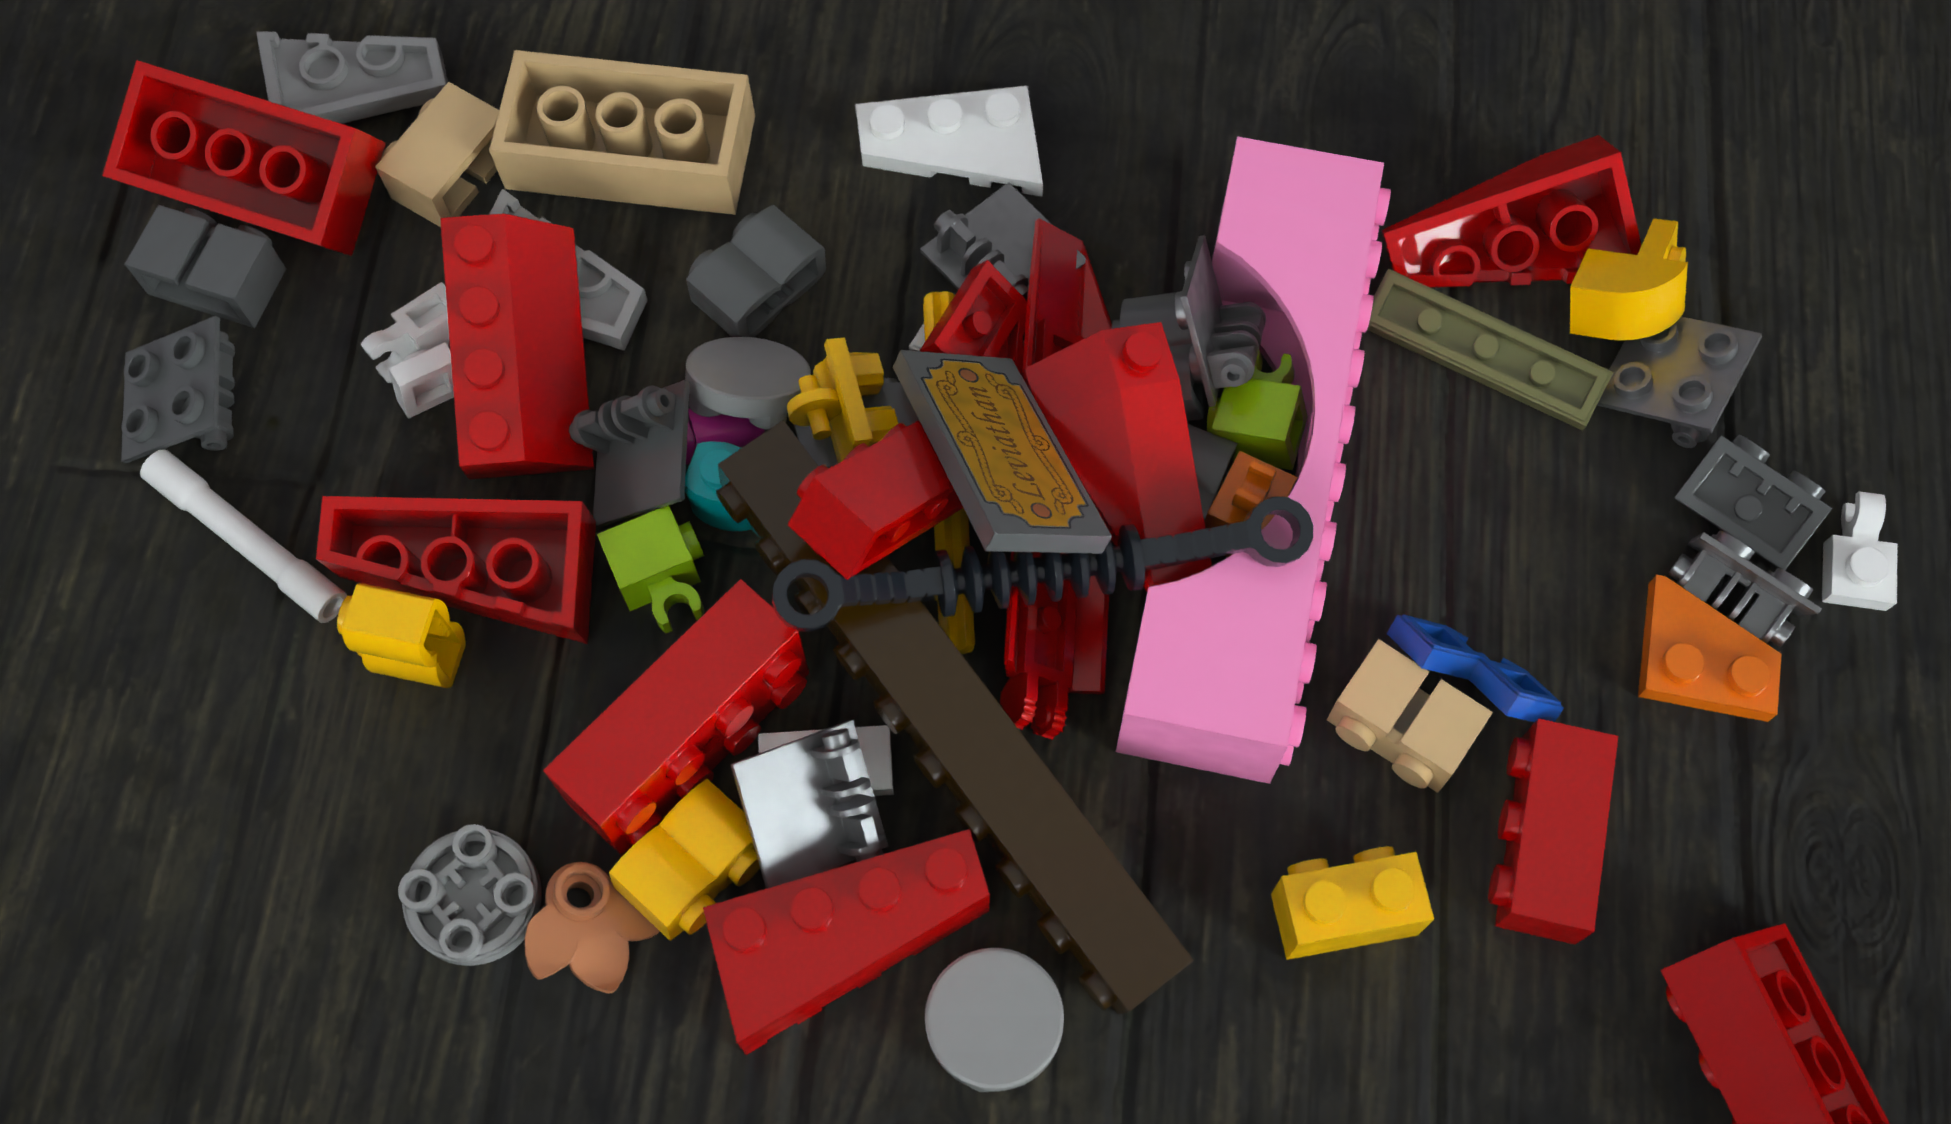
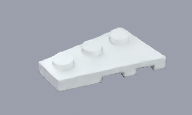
[855,86,1043,197]

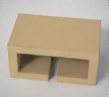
[375,82,499,227]
[1327,639,1493,793]

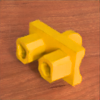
[787,337,899,463]

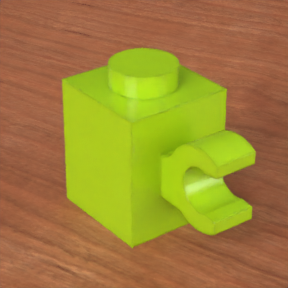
[1207,350,1308,470]
[597,505,704,633]

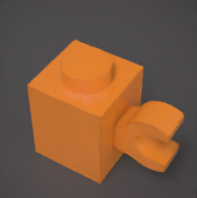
[1205,451,1298,557]

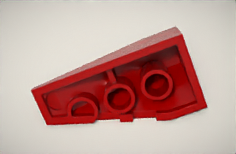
[1381,135,1642,287]
[1022,322,1212,592]

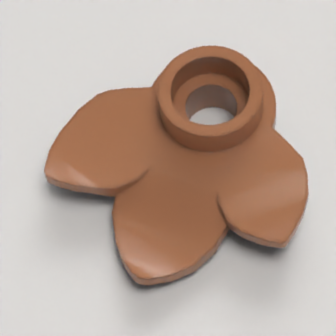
[524,862,660,993]

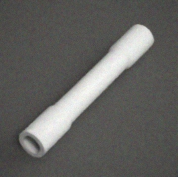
[140,449,347,623]

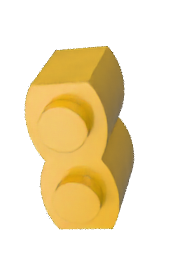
[337,583,466,688]
[609,779,760,941]

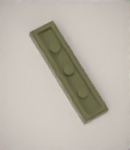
[1367,269,1613,431]

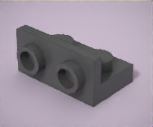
[1674,434,1833,570]

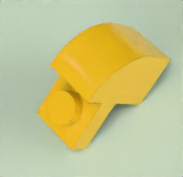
[1570,218,1688,340]

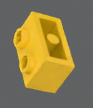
[1271,847,1434,960]

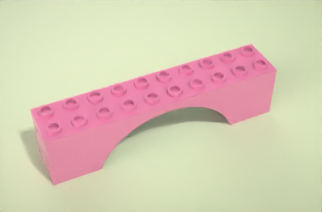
[1116,136,1391,784]

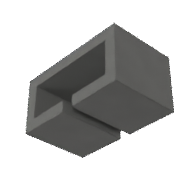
[124,205,286,328]

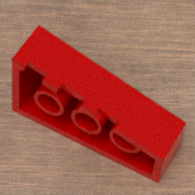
[316,496,596,644]
[703,829,990,1055]

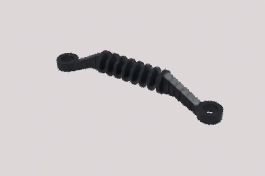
[772,496,1313,632]

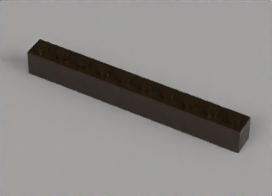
[716,420,1194,1015]

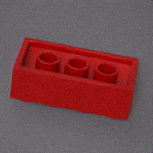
[440,214,594,480]
[1661,923,1890,1124]

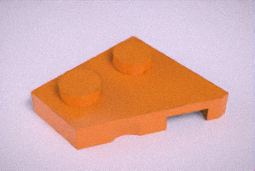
[1638,574,1782,722]

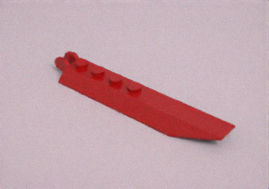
[1000,218,1112,740]

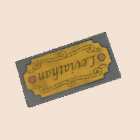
[893,350,1112,554]

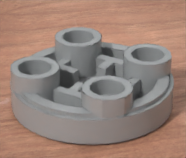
[685,337,811,429]
[398,824,542,966]
[925,948,1064,1092]

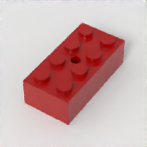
[102,60,386,256]
[543,579,809,856]

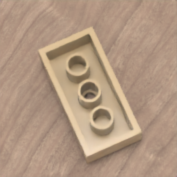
[489,50,755,215]

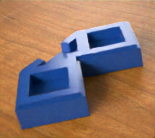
[1387,614,1564,722]

